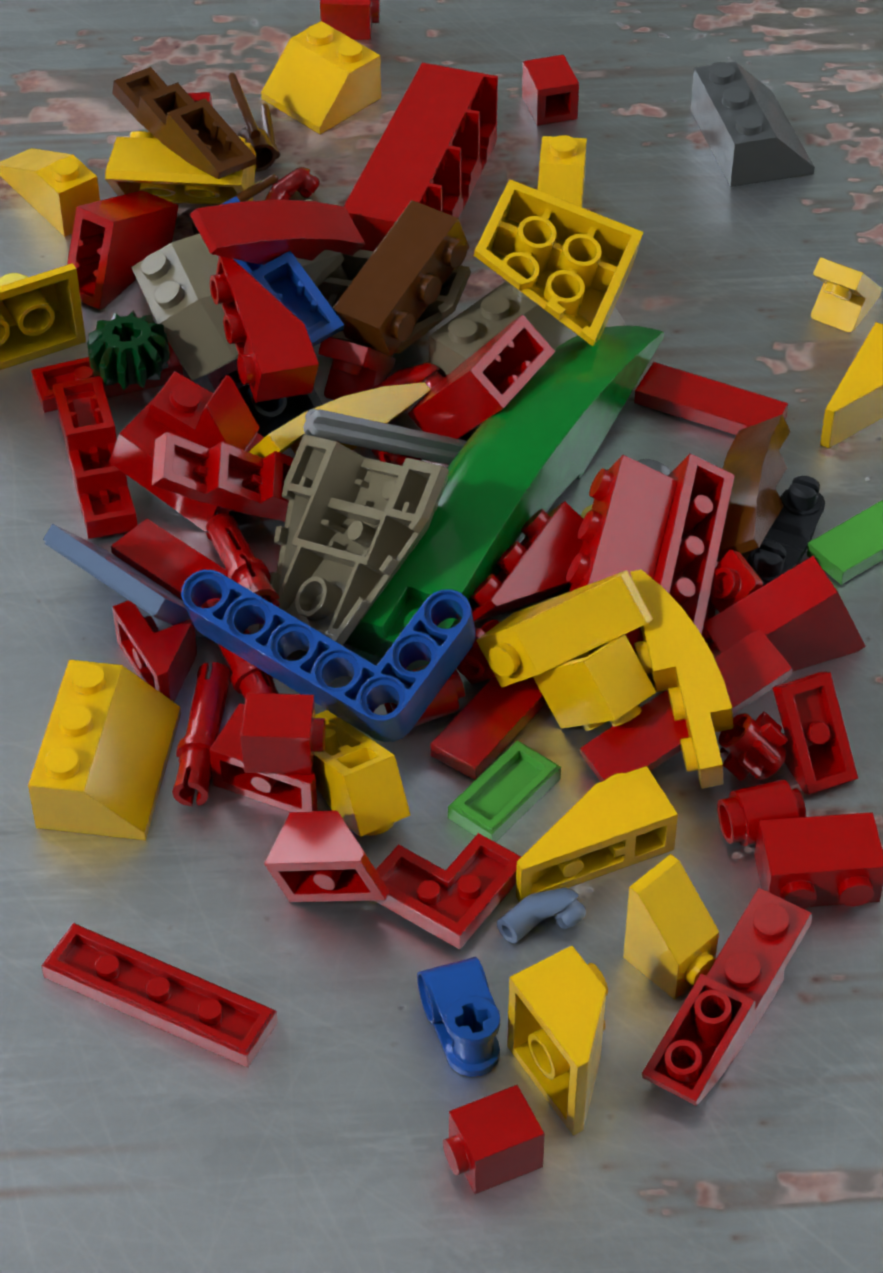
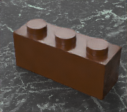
[333,200,470,357]

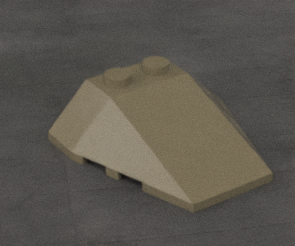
[131,198,345,381]
[258,434,449,652]

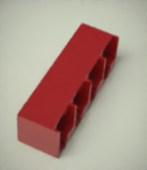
[344,62,498,252]

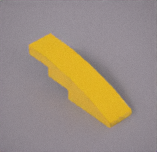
[249,382,430,458]

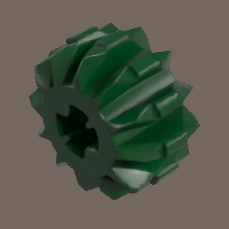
[87,310,170,390]

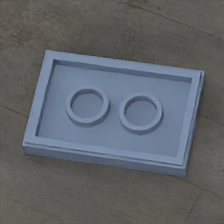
[43,524,207,638]

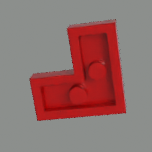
[375,833,521,950]

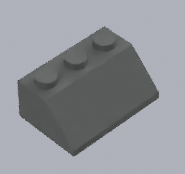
[690,62,815,187]

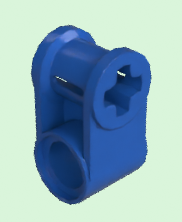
[417,957,501,1077]

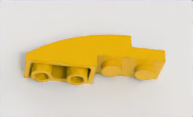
[630,569,733,789]

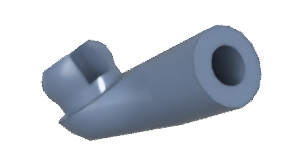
[497,887,586,943]

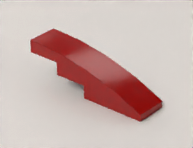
[190,200,365,265]
[52,376,138,539]
[152,432,294,522]

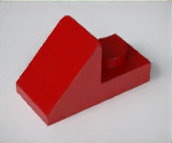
[318,337,396,400]
[147,371,260,451]
[112,600,197,702]
[772,671,858,795]

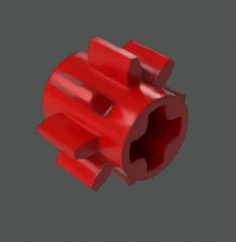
[718,711,788,781]

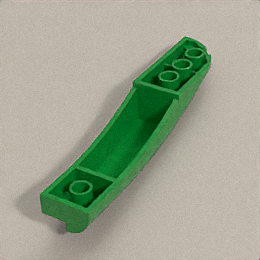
[344,325,664,670]

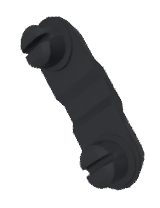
[746,476,825,586]

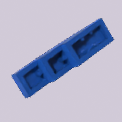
[197,196,344,347]

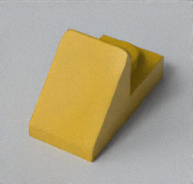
[811,257,883,332]

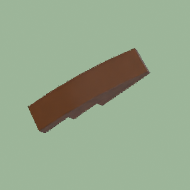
[112,67,257,179]
[717,414,791,562]

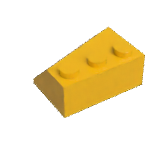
[474,179,644,346]

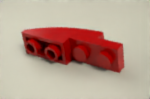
[642,888,812,1106]

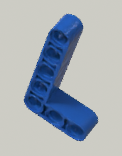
[181,570,476,743]

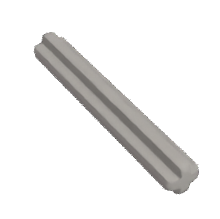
[303,409,467,465]

